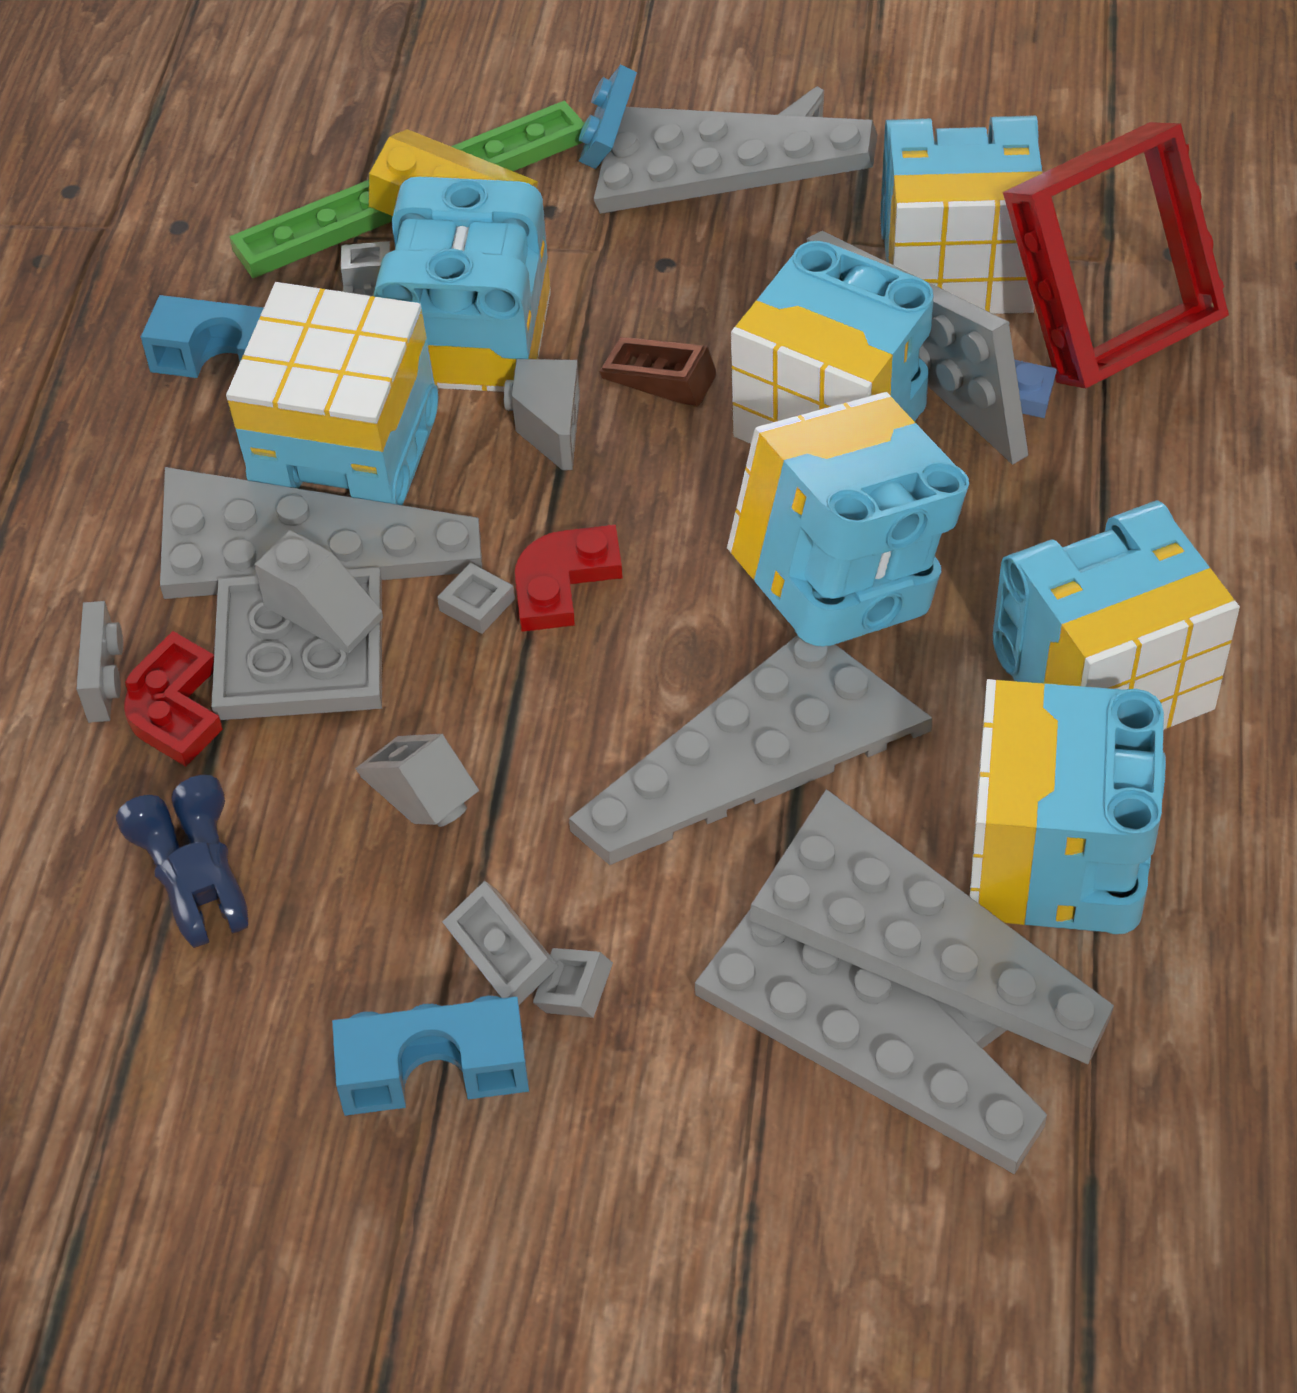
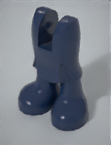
[116,775,248,948]

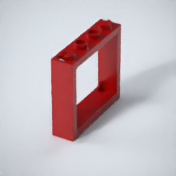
[1003,122,1229,389]

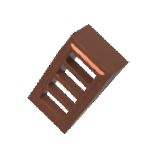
[599,337,716,406]

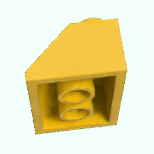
[369,129,538,216]

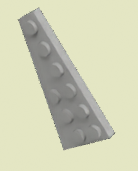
[594,107,878,214]
[807,231,1028,465]
[160,467,482,599]
[569,635,932,865]
[749,789,1114,1064]
[695,910,1047,1174]

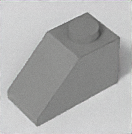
[504,359,580,470]
[254,530,383,654]
[355,734,479,827]

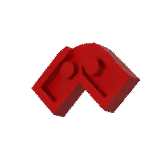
[515,525,623,632]
[124,631,223,767]

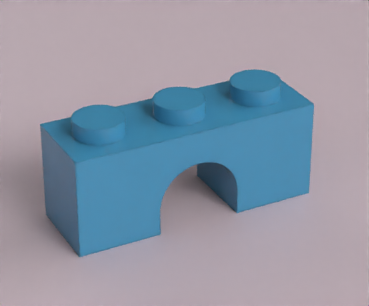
[141,295,264,378]
[332,996,529,1116]

